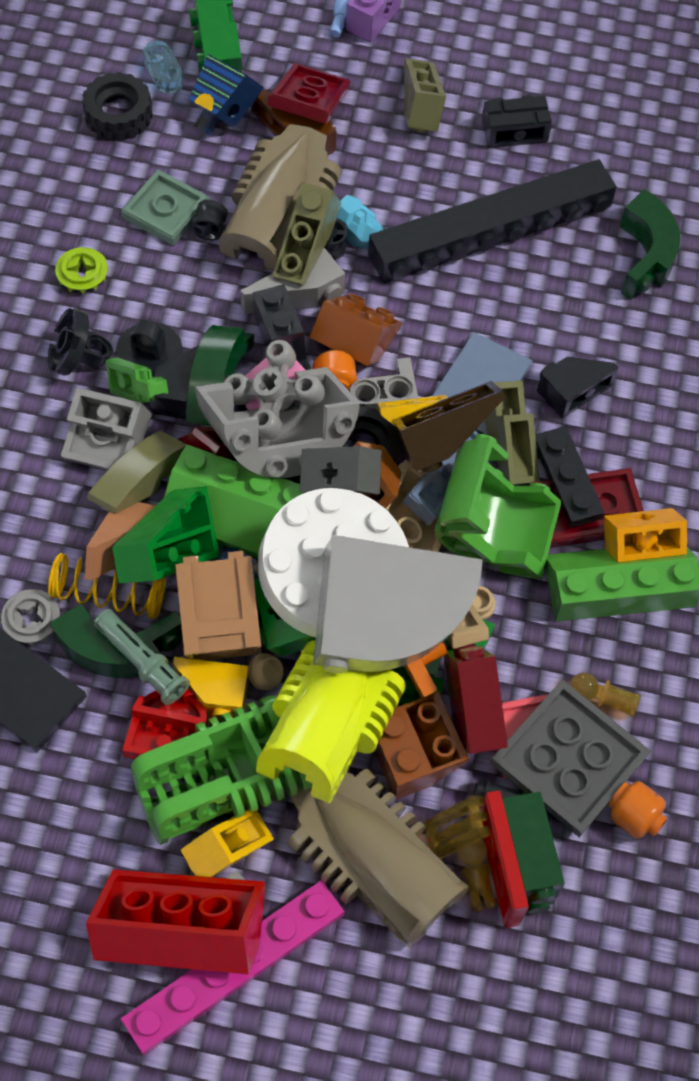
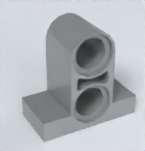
[350,357,418,409]

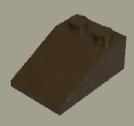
[393,381,506,473]

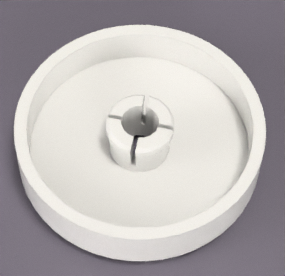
[258,488,409,638]

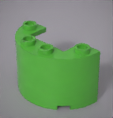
[435,434,562,579]

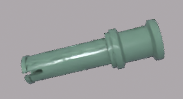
[93,609,190,705]

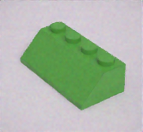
[164,444,304,558]
[545,547,699,622]

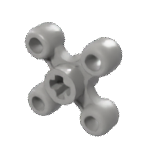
[225,340,325,440]

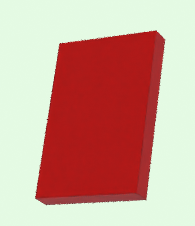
[478,790,529,929]

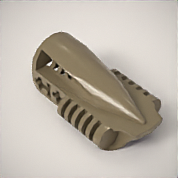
[219,124,342,271]
[287,768,469,948]

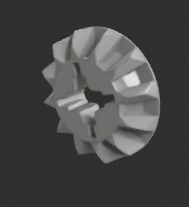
[1,589,61,646]

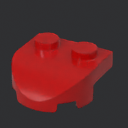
[122,689,207,759]

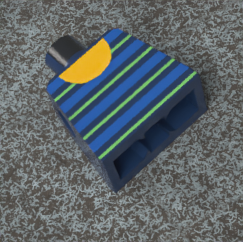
[190,54,264,135]

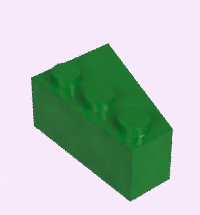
[189,0,242,72]
[112,486,220,583]

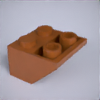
[309,293,403,366]
[374,692,469,800]

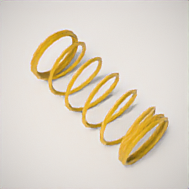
[48,553,166,620]

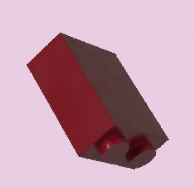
[444,643,508,754]

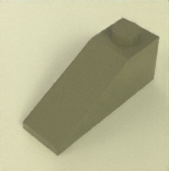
[404,58,446,133]

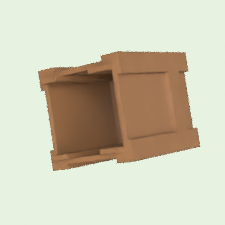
[175,551,261,661]

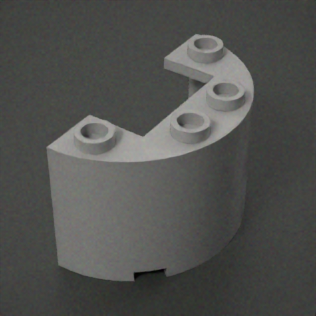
[195,367,360,478]

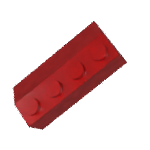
[86,869,265,975]

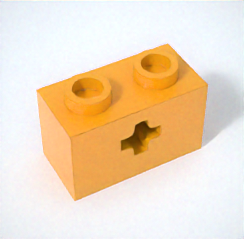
[604,508,687,562]

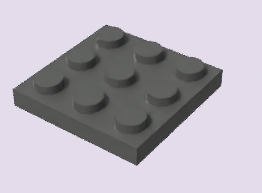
[490,679,651,838]

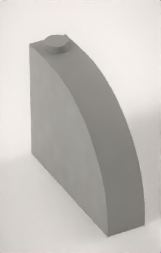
[313,535,483,673]

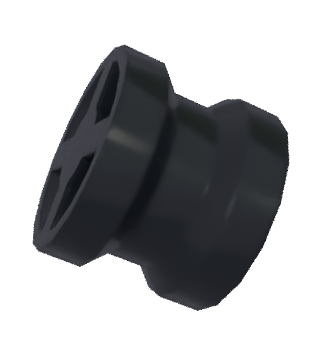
[191,200,228,241]
[324,220,347,260]

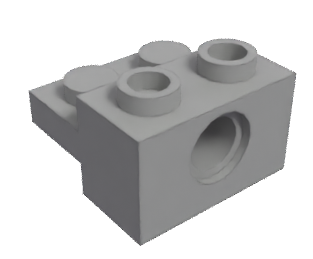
[60,387,152,470]

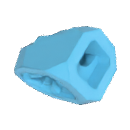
[336,195,383,249]

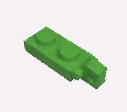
[105,357,168,403]

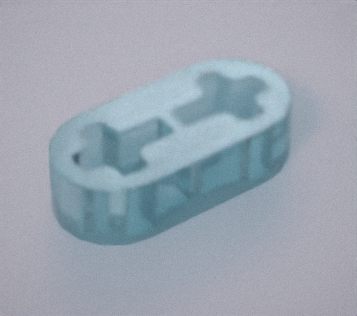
[143,41,183,93]

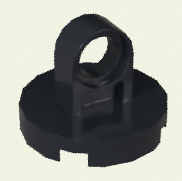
[48,308,113,376]
[116,320,183,377]

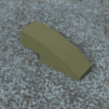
[485,380,540,484]
[87,431,186,514]

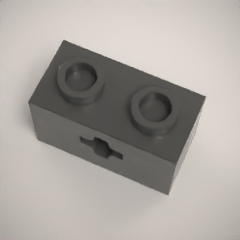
[300,446,382,495]

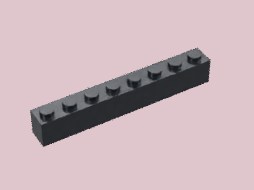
[368,159,617,283]

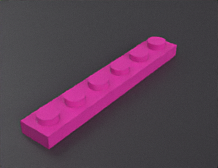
[121,880,345,1056]

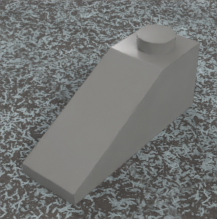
[241,248,345,314]

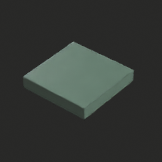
[121,169,210,246]

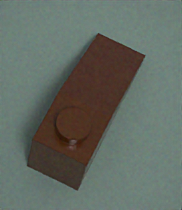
[251,90,337,155]

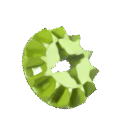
[55,247,108,294]

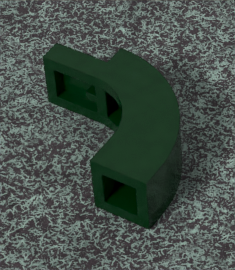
[619,189,680,300]
[186,325,255,426]
[50,604,183,678]

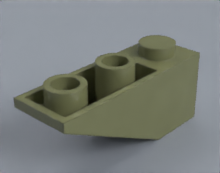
[272,183,341,286]

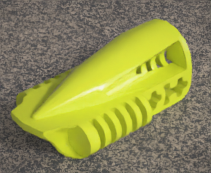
[256,640,406,804]

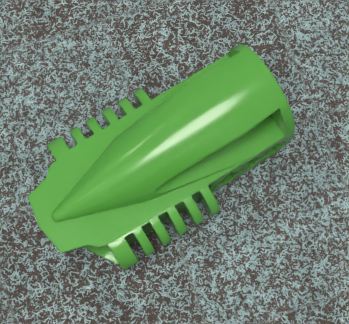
[131,695,312,844]

